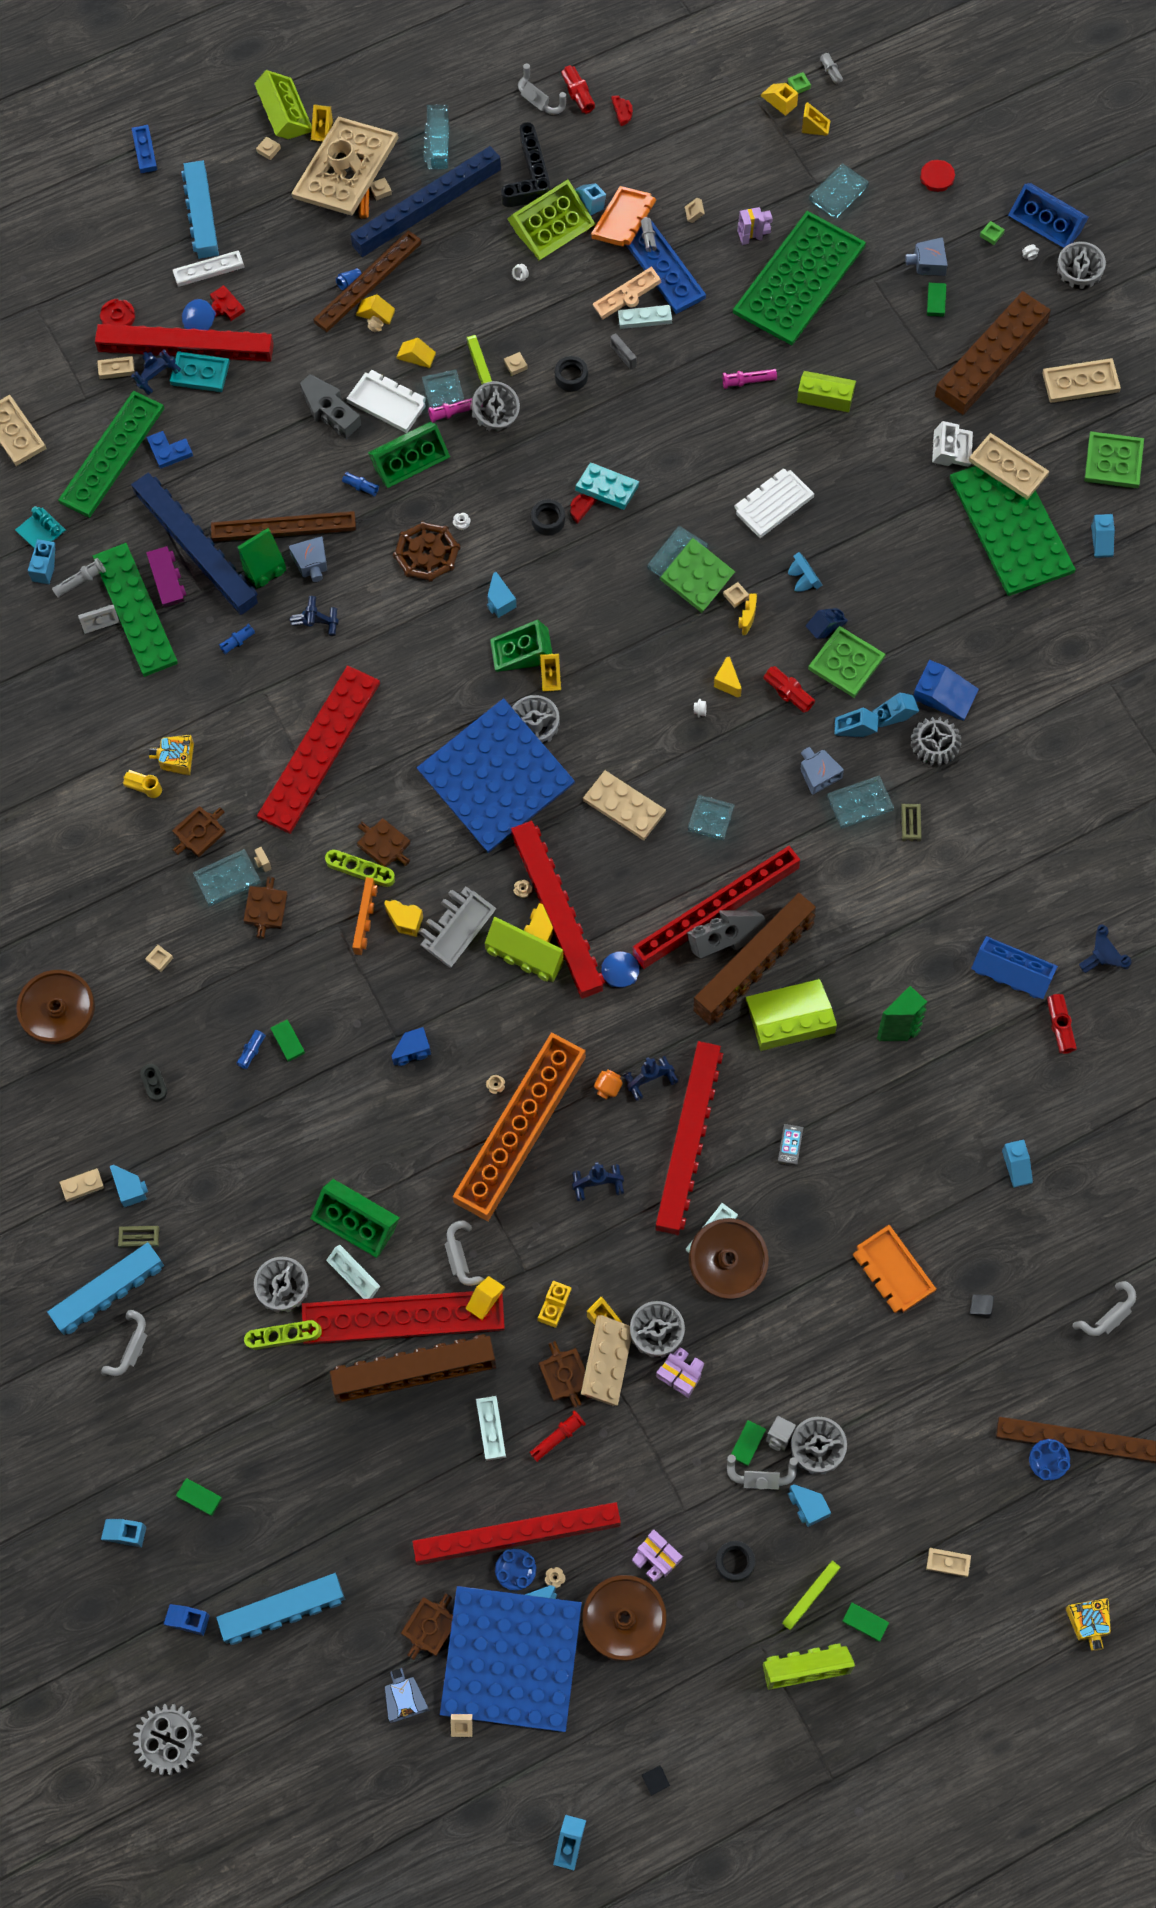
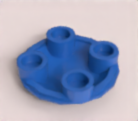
[182,299,216,330]
[602,952,639,987]
[1029,1439,1070,1480]
[495,1549,536,1591]

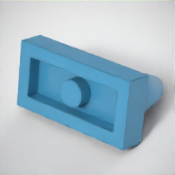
[788,552,822,591]

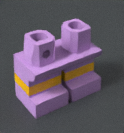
[737,207,773,245]
[656,1347,704,1398]
[632,1529,683,1582]

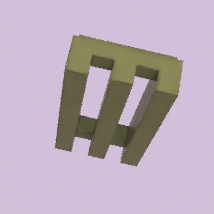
[901,804,921,841]
[118,1226,160,1248]

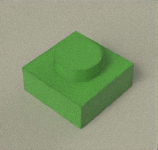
[788,72,811,94]
[980,221,1005,245]

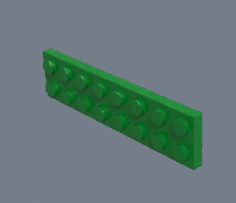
[58,391,165,518]
[93,543,178,677]

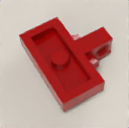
[210,285,245,321]

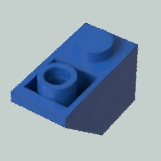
[392,1027,431,1066]
[163,1604,210,1636]

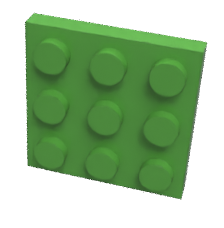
[1084,431,1144,488]
[660,538,735,613]
[808,626,885,698]

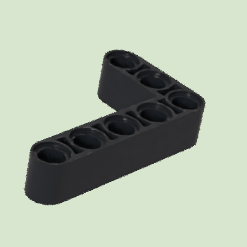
[501,122,550,207]

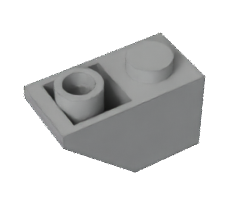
[766,1416,796,1451]

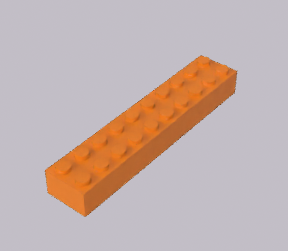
[453,1032,586,1221]

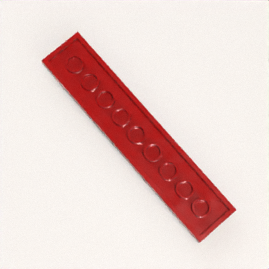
[257,665,380,834]
[302,1291,505,1345]

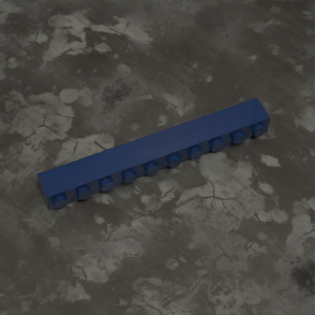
[351,146,501,257]
[131,472,258,615]

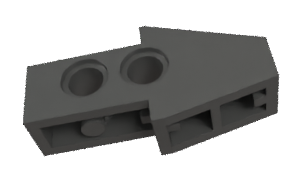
[300,374,361,439]
[687,910,766,958]

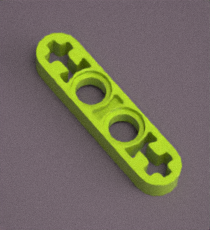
[466,335,492,385]
[325,850,395,887]
[244,1320,322,1350]
[782,1560,841,1630]

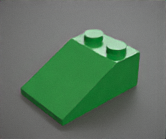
[238,528,286,589]
[490,620,552,672]

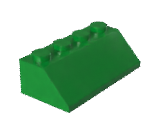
[368,422,450,488]
[877,986,928,1041]
[310,1179,400,1258]

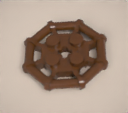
[393,521,461,582]

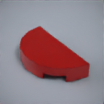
[611,96,633,127]
[570,494,598,524]

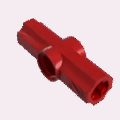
[561,65,595,114]
[763,666,815,713]
[1046,994,1077,1054]

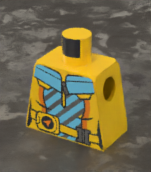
[149,735,194,775]
[1066,1598,1110,1651]

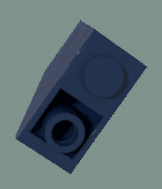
[806,608,848,639]

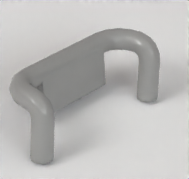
[518,63,566,115]
[444,1220,485,1286]
[1073,1281,1136,1336]
[101,1310,147,1376]
[727,1455,798,1489]

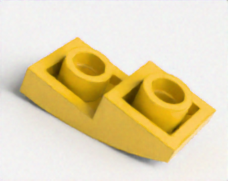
[739,594,757,635]
[537,1281,572,1328]

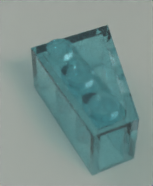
[424,105,450,169]

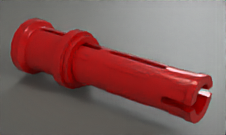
[529,1410,586,1462]

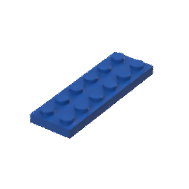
[625,221,706,314]

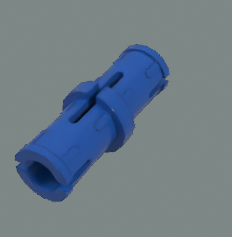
[342,472,379,496]
[219,624,255,654]
[236,1030,266,1069]

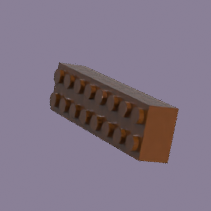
[935,291,1051,415]
[693,893,816,1026]
[330,1334,496,1403]

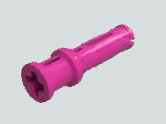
[722,369,777,389]
[428,399,483,423]

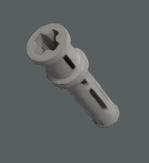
[52,558,106,598]

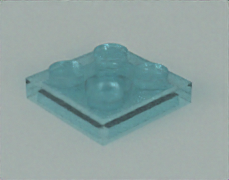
[422,370,464,408]
[688,795,735,841]

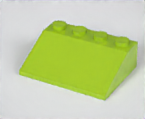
[508,179,596,260]
[745,979,837,1051]
[763,1644,855,1690]

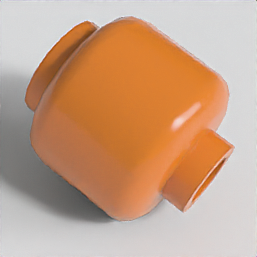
[594,1069,623,1099]

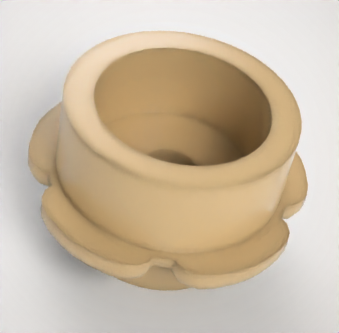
[367,316,384,332]
[514,880,532,898]
[486,1075,505,1094]
[545,1567,565,1588]

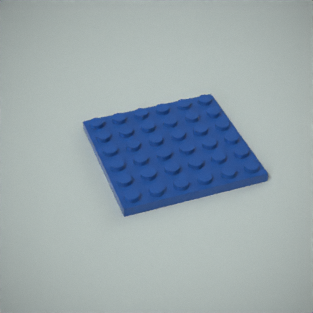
[417,698,575,853]
[440,1586,582,1732]

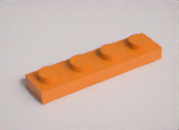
[352,877,378,955]

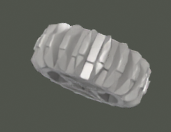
[911,717,961,766]

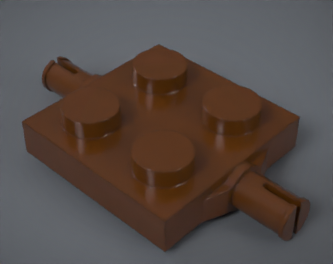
[172,806,226,857]
[357,818,411,867]
[244,877,288,939]
[539,1341,585,1408]
[401,1593,453,1660]

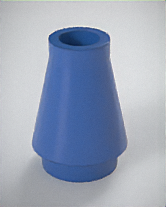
[335,268,362,290]

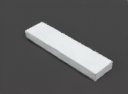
[173,250,244,287]

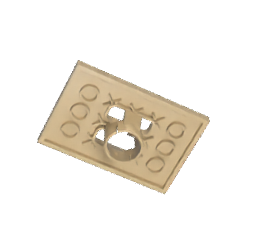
[291,117,399,216]

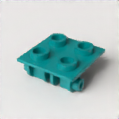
[15,506,66,549]

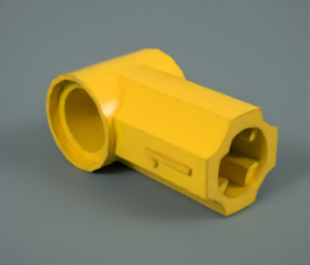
[123,770,162,798]

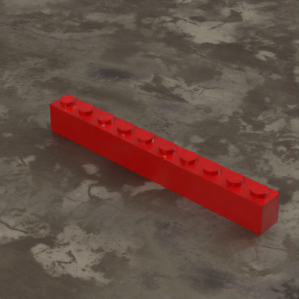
[95,324,274,362]
[511,821,605,999]
[633,846,800,969]
[656,1041,724,1235]
[412,1502,621,1565]

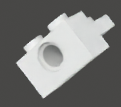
[932,421,973,467]

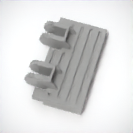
[419,886,496,968]

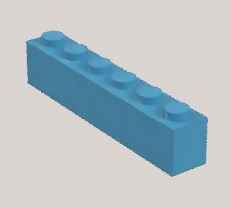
[181,160,219,259]
[47,1242,164,1335]
[216,1573,345,1645]

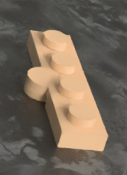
[593,266,662,320]

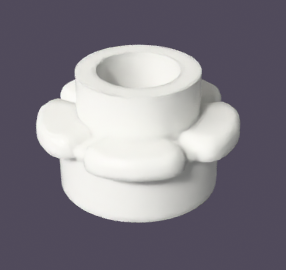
[1022,244,1039,260]
[512,264,529,281]
[453,513,471,530]
[694,699,707,718]

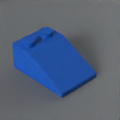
[914,660,979,721]

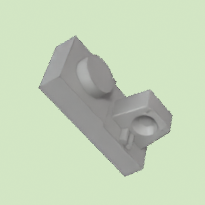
[78,605,120,634]

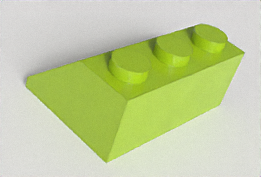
[797,371,856,412]

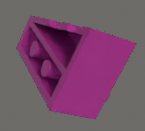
[146,546,186,607]

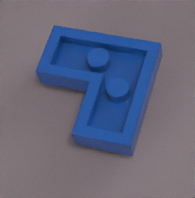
[147,431,193,469]

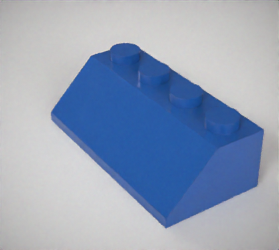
[1008,183,1089,248]
[971,936,1058,999]

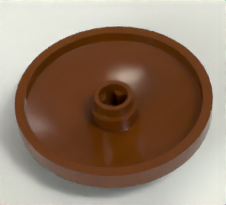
[16,970,95,1044]
[689,1218,769,1299]
[582,1575,667,1661]

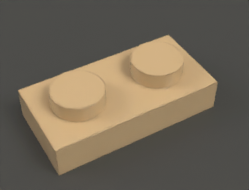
[98,356,135,379]
[60,1168,104,1202]
[926,1548,971,1577]

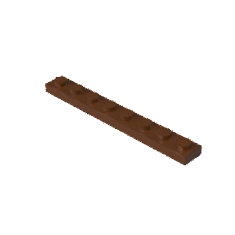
[313,230,422,333]
[211,511,356,542]
[996,1417,1156,1463]

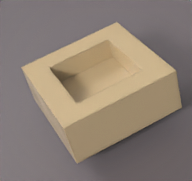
[256,137,281,160]
[370,178,392,201]
[685,198,705,223]
[504,352,528,376]
[723,582,749,608]
[254,847,271,872]
[146,945,173,972]
[451,1714,473,1737]

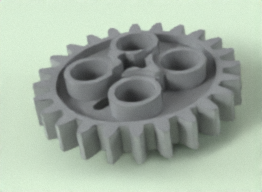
[133,1704,203,1775]

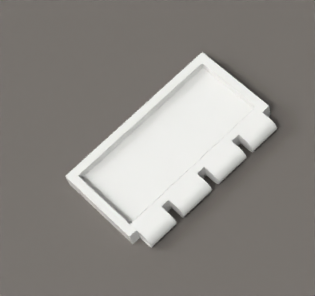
[346,370,426,433]
[734,468,814,538]

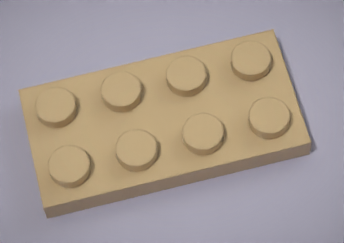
[1042,358,1121,403]
[0,395,47,466]
[969,433,1049,500]
[583,770,666,840]
[581,1315,631,1406]

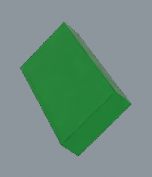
[927,282,946,317]
[271,1019,305,1062]
[731,1420,766,1467]
[176,1478,222,1516]
[842,1603,889,1642]

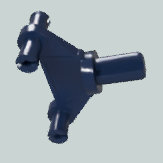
[131,350,181,395]
[289,596,339,636]
[1079,924,1132,973]
[623,1056,678,1101]
[572,1162,624,1201]

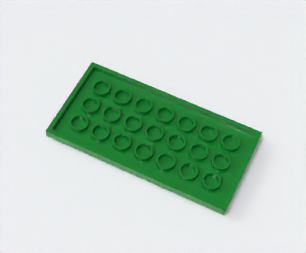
[733,211,866,345]
[950,466,1076,596]

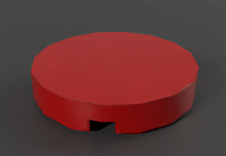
[920,160,955,192]
[100,299,135,326]

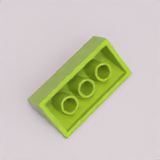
[254,70,312,139]
[485,917,564,982]

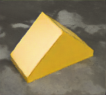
[802,103,830,136]
[311,105,333,141]
[356,294,395,324]
[397,338,436,368]
[540,654,561,691]
[714,657,741,697]
[466,1276,505,1320]
[587,1297,622,1325]

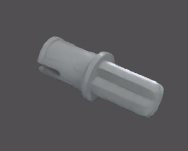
[820,53,843,84]
[641,217,657,252]

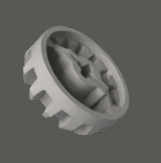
[1057,242,1106,289]
[470,381,520,431]
[512,695,560,743]
[254,1257,309,1313]
[630,1301,685,1358]
[791,1417,847,1474]

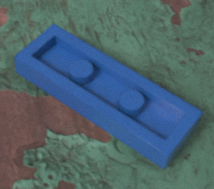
[132,125,157,173]

